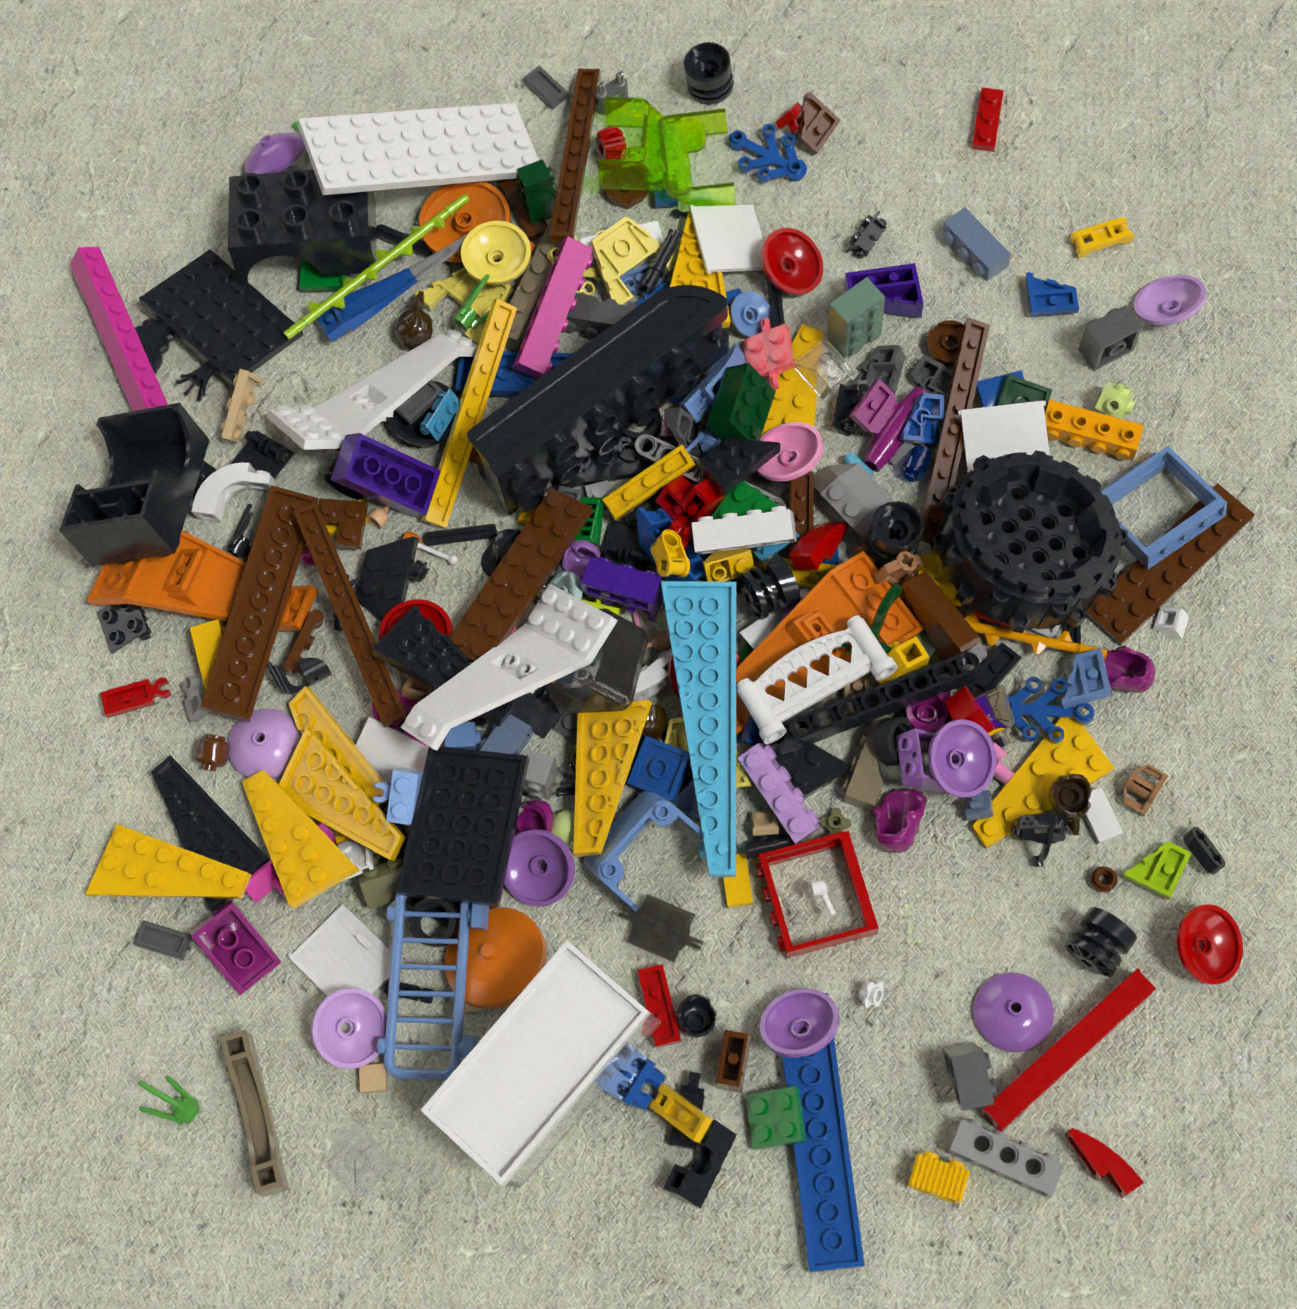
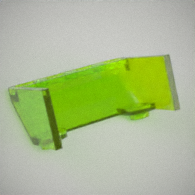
[598,97,673,190]
[658,108,736,206]

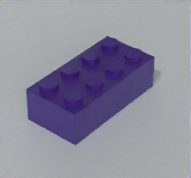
[331,433,440,516]

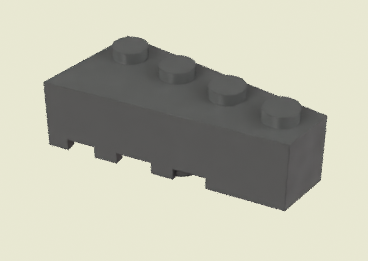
[565,293,638,339]

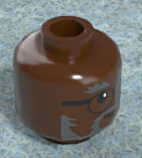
[194,734,230,772]

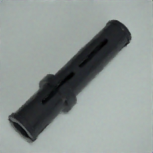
[639,229,682,294]

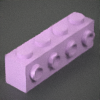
[738,743,822,844]

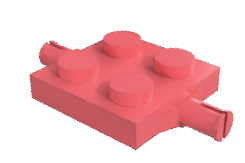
[743,318,795,390]

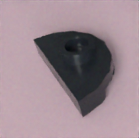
[745,834,795,859]

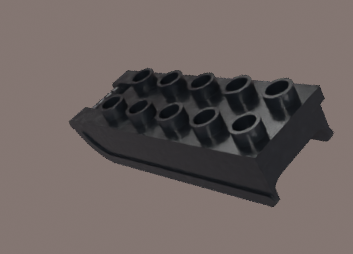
[467,285,729,516]

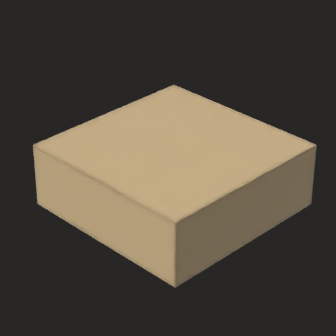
[751,811,779,836]
[359,1063,388,1094]

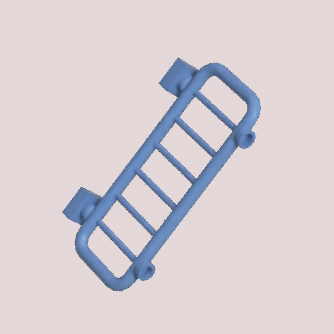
[377,893,489,1081]

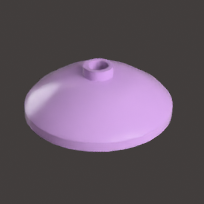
[1134,275,1207,326]
[228,709,302,779]
[311,988,387,1069]

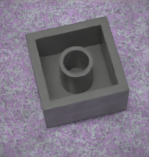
[1079,305,1142,371]

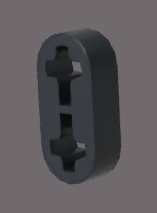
[1183,827,1226,875]

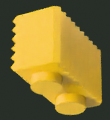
[907,1151,970,1205]

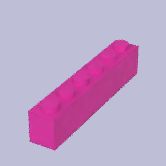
[512,236,593,379]

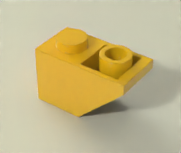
[703,548,754,582]
[877,636,929,685]

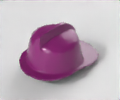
[907,677,951,731]

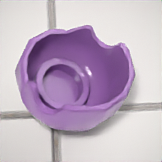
[562,539,600,578]

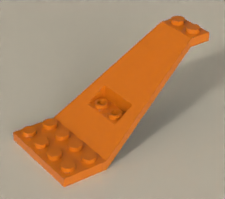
[87,531,318,631]
[736,551,924,735]

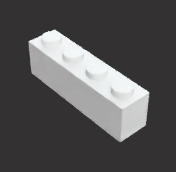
[692,506,797,555]

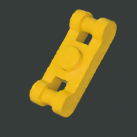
[1069,217,1135,258]

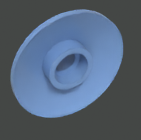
[730,291,772,338]

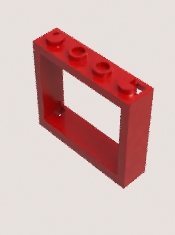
[755,830,879,959]

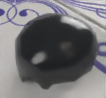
[676,994,717,1038]

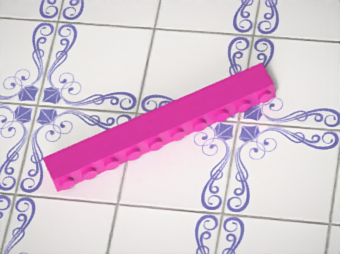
[70,247,168,411]

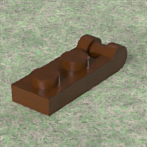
[283,609,324,677]

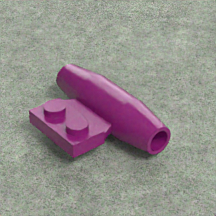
[849,379,927,472]

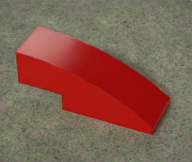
[789,522,849,571]
[1064,1128,1144,1198]

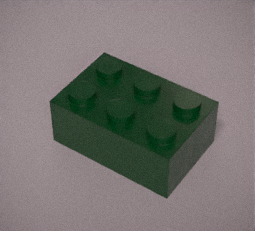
[707,363,776,441]

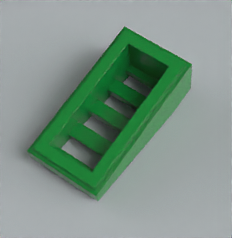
[574,497,604,546]

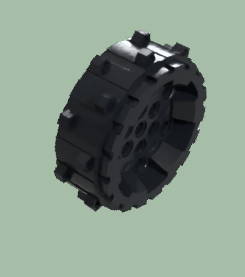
[930,450,1128,633]

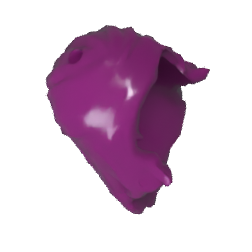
[1104,645,1156,693]
[873,789,927,853]

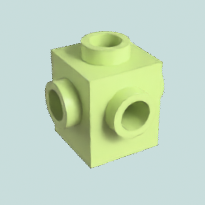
[1095,382,1136,419]

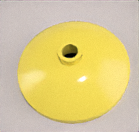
[461,221,531,285]

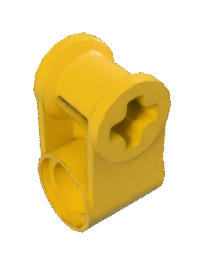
[650,529,690,578]

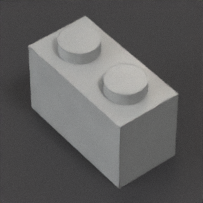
[524,750,559,800]

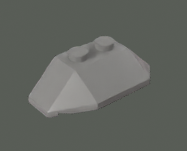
[814,463,892,542]

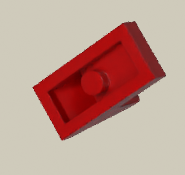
[945,686,996,733]

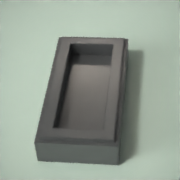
[523,65,569,110]
[394,380,443,425]
[134,920,192,961]

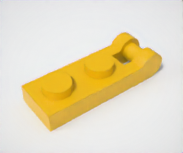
[648,1082,713,1143]

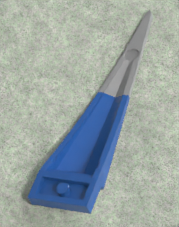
[317,234,468,342]

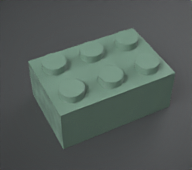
[827,277,885,358]

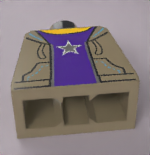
[975,684,1015,748]

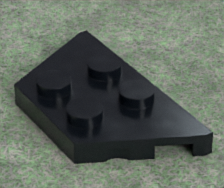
[699,438,781,496]
[356,536,419,620]
[773,738,851,798]

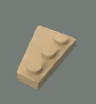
[221,369,263,443]

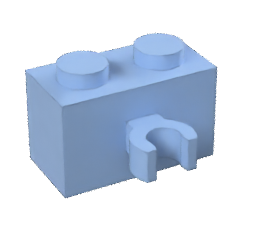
[373,767,423,825]

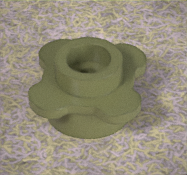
[820,808,851,835]

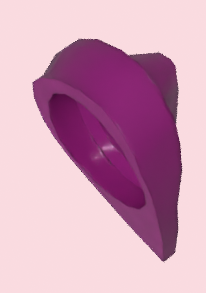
[516,800,553,833]

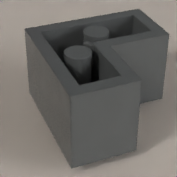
[942,1042,997,1111]

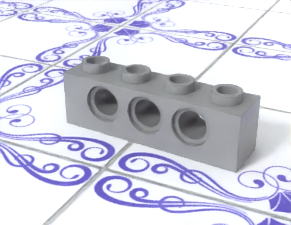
[948,1118,1065,1199]

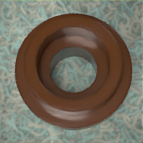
[1091,866,1118,893]

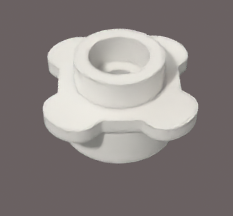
[859,981,884,1008]

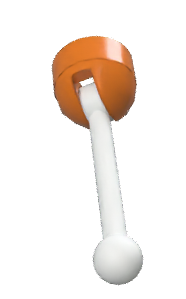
[403,530,458,565]

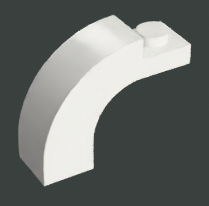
[191,463,277,522]

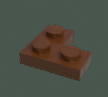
[318,498,368,550]

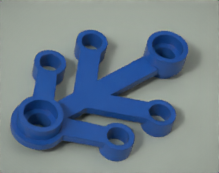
[729,124,807,183]
[1007,677,1094,743]

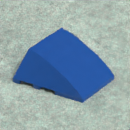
[636,507,712,581]

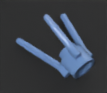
[686,429,723,455]

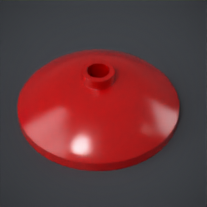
[761,228,824,295]
[379,599,453,641]
[1177,904,1243,985]

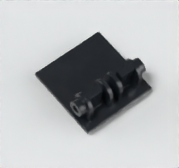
[230,430,295,480]
[600,520,650,572]
[97,604,152,654]
[511,682,574,739]

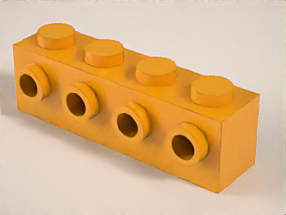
[1045,399,1144,461]

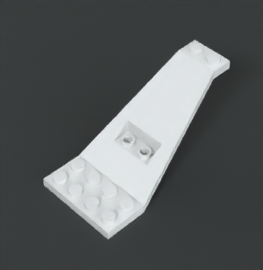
[268,331,478,450]
[401,584,618,751]

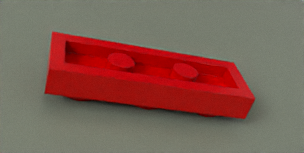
[972,87,1004,152]
[637,964,681,1048]

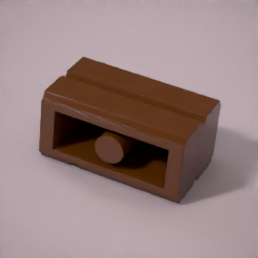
[715,1030,751,1093]

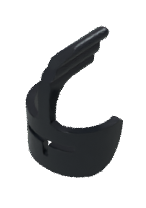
[267,658,332,694]

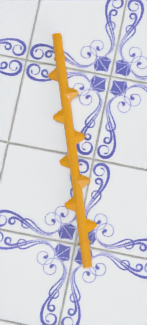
[908,608,1108,659]

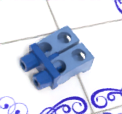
[591,1044,666,1111]

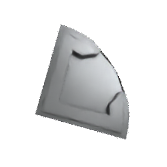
[890,441,914,465]

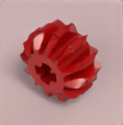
[595,126,628,167]

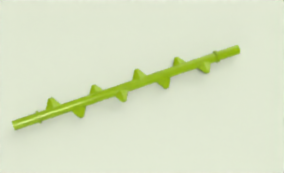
[283,193,470,340]

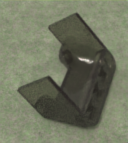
[546,609,648,714]

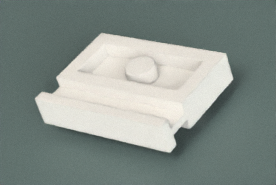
[337,840,374,882]

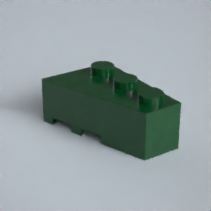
[515,159,557,225]

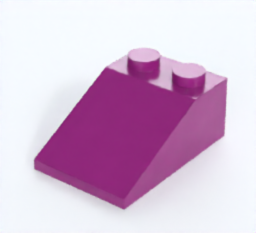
[191,899,282,995]

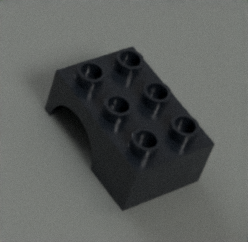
[228,169,377,284]
[59,402,210,567]

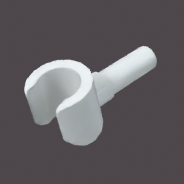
[811,881,836,916]

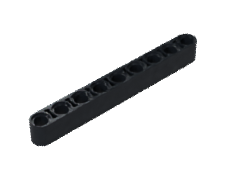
[767,652,980,756]

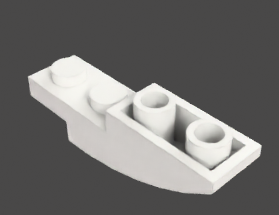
[593,648,673,706]

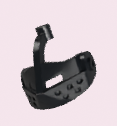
[1010,813,1067,867]

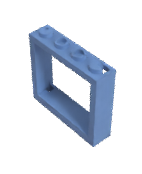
[1100,446,1227,569]

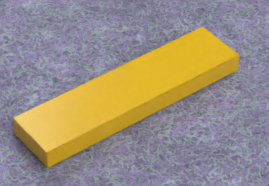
[602,444,696,520]

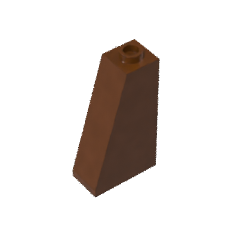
[901,571,982,661]

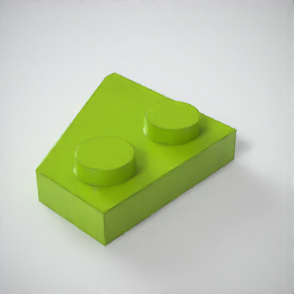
[1123,841,1192,900]

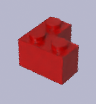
[655,475,725,528]

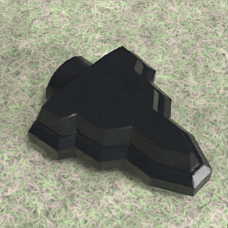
[135,319,175,373]

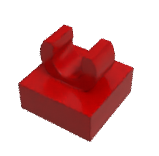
[775,102,802,133]
[668,519,693,550]

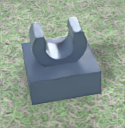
[964,790,994,821]

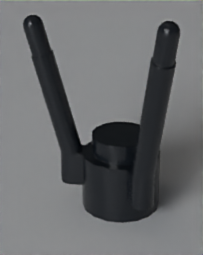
[225,504,254,559]

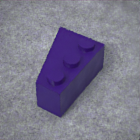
[844,263,924,318]
[581,557,663,623]

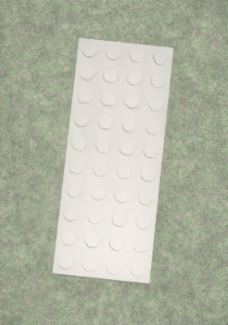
[298,103,539,195]

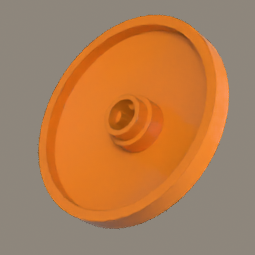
[419,181,511,263]
[445,908,547,1009]

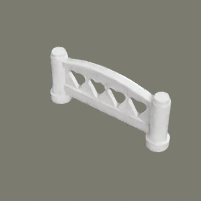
[736,615,898,744]

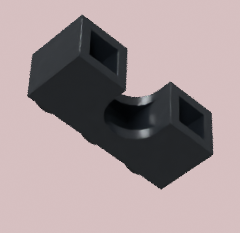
[663,1119,737,1209]

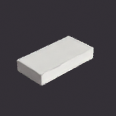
[1085,787,1123,845]

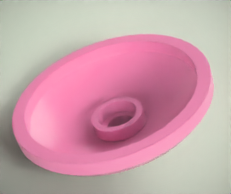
[757,422,824,481]

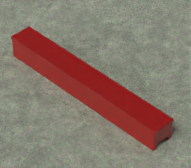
[980,968,1156,1132]

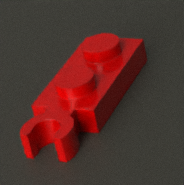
[100,678,172,718]

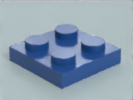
[627,736,690,802]

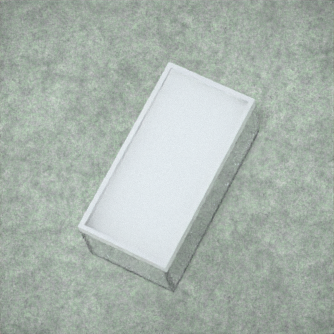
[421,940,661,1188]

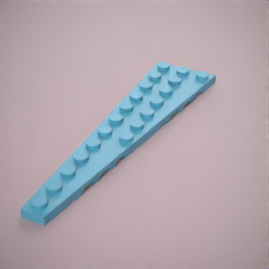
[661,581,736,877]

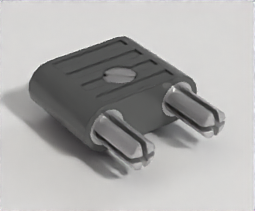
[595,70,629,115]

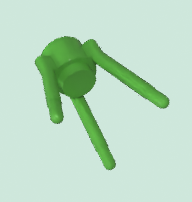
[453,274,490,330]
[138,1076,200,1126]

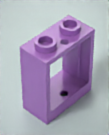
[896,728,954,793]

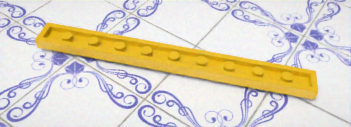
[422,298,517,529]

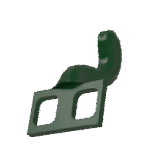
[841,583,902,654]

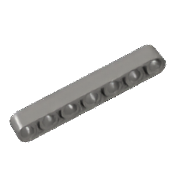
[635,434,787,509]

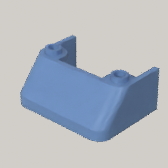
[584,791,703,913]

